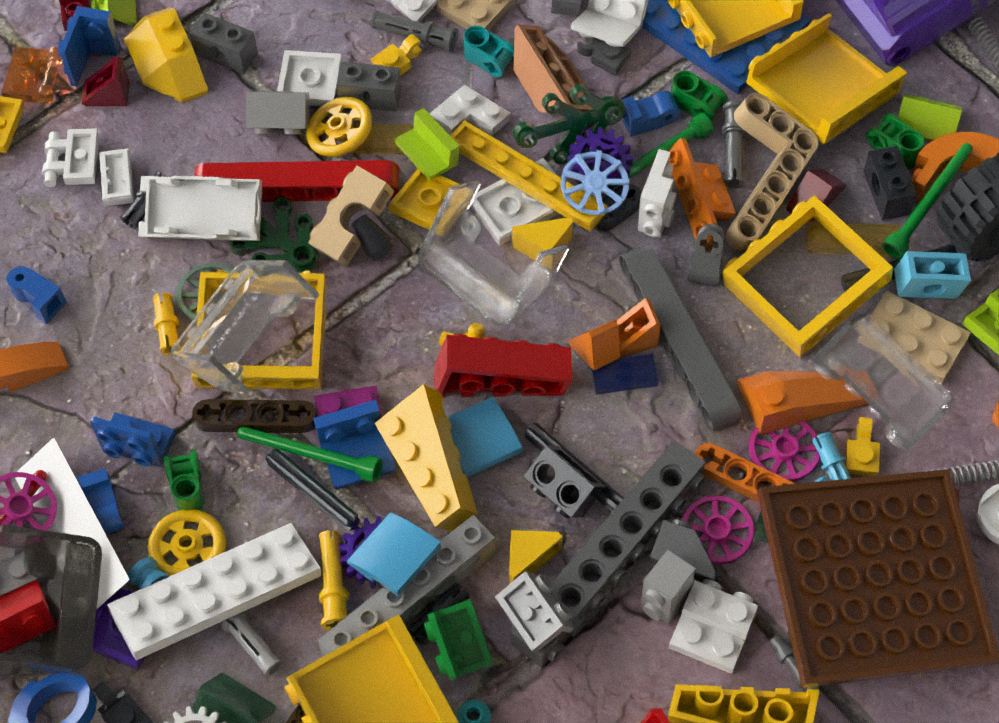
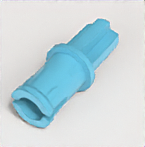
[812,432,851,480]

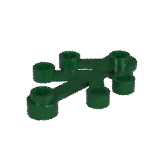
[513,84,625,165]
[230,197,319,273]

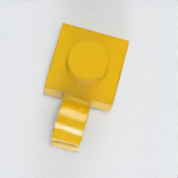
[370,34,422,76]
[845,417,880,477]

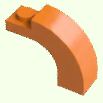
[911,132,999,202]

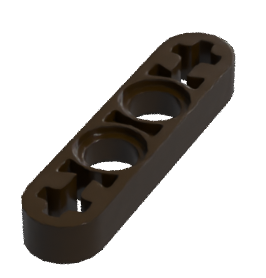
[192,399,317,433]

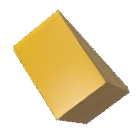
[512,217,573,268]
[509,530,563,584]

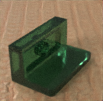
[193,673,276,723]

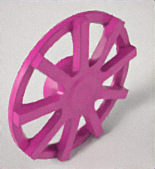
[748,421,820,482]
[0,472,57,544]
[681,496,754,564]

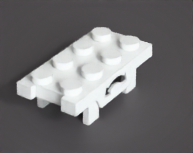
[138,176,262,241]

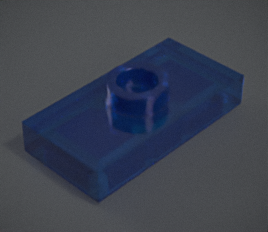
[590,354,659,395]

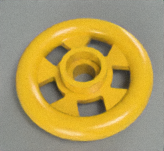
[306,97,373,157]
[148,509,226,576]

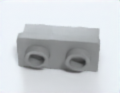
[495,571,575,652]

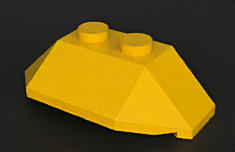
[124,7,209,103]

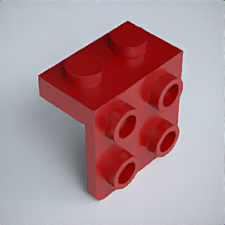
[0,581,57,654]

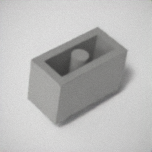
[246,91,309,134]
[641,550,696,624]

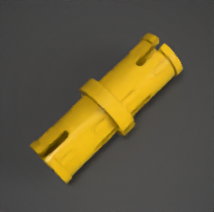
[153,292,180,355]

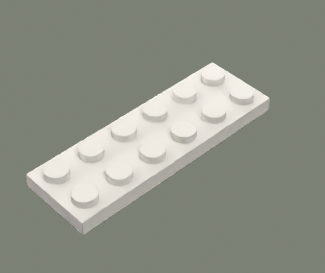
[107,523,321,660]

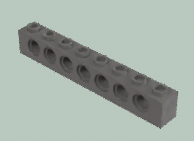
[510,441,706,668]

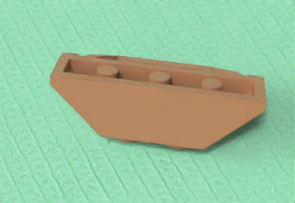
[513,24,592,113]

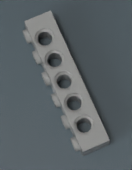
[318,515,496,656]

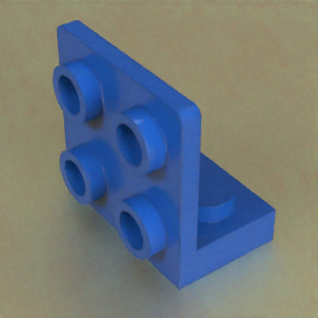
[58,6,121,87]
[313,400,396,490]
[90,412,176,467]

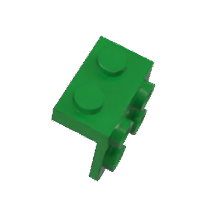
[424,599,494,681]

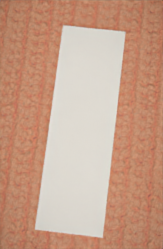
[15,438,130,617]

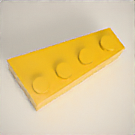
[374,384,478,532]
[667,684,820,723]

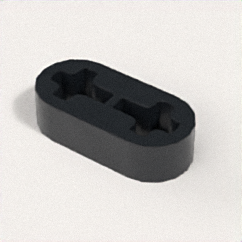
[595,184,641,231]

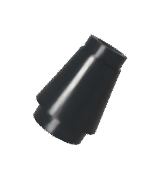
[351,214,394,261]

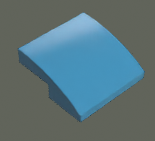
[448,397,524,477]
[347,512,441,596]

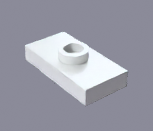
[99,148,134,207]

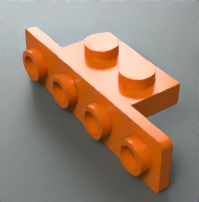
[669,138,736,245]

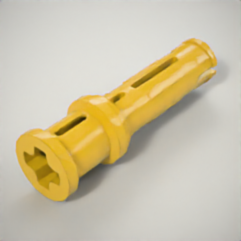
[319,530,349,631]

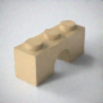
[308,166,394,268]

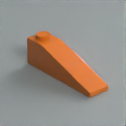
[736,371,879,435]

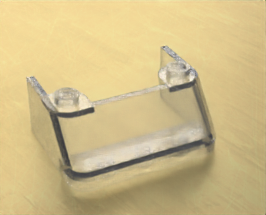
[418,181,569,326]
[170,260,320,394]

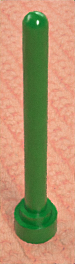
[601,112,714,196]
[881,143,973,259]
[237,427,383,483]

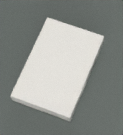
[467,158,559,246]

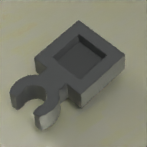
[577,37,631,76]

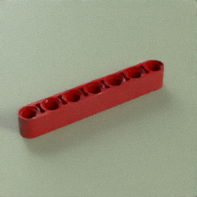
[194,160,399,202]

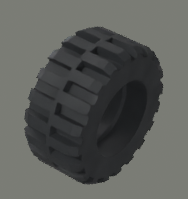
[937,153,999,262]

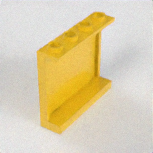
[668,0,804,58]
[746,13,907,145]
[284,614,459,723]

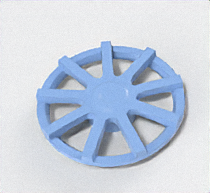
[561,150,629,215]

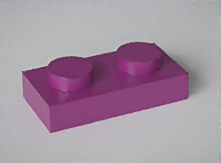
[314,385,382,418]

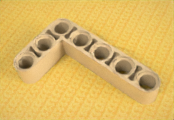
[725,93,818,251]

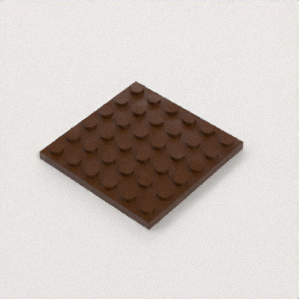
[757,469,999,688]

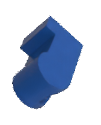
[622,91,681,137]
[6,266,67,324]
[77,468,124,535]

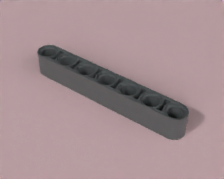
[619,244,742,431]

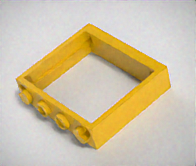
[723,195,893,358]
[191,269,328,390]

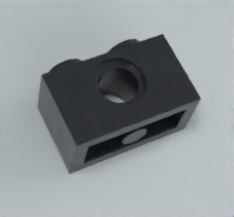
[863,146,917,220]

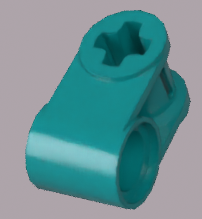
[463,25,514,78]

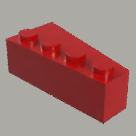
[434,334,572,398]

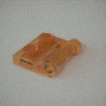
[1,47,63,103]

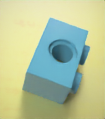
[894,251,971,299]

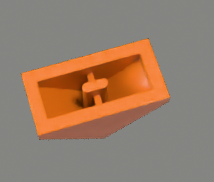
[617,298,660,358]
[568,319,620,370]

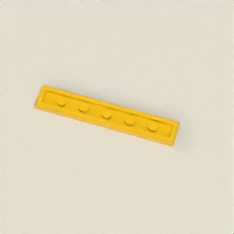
[450,120,608,232]

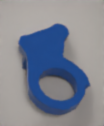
[8,672,97,723]

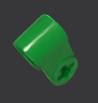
[671,71,728,122]
[866,113,924,169]
[164,449,205,510]

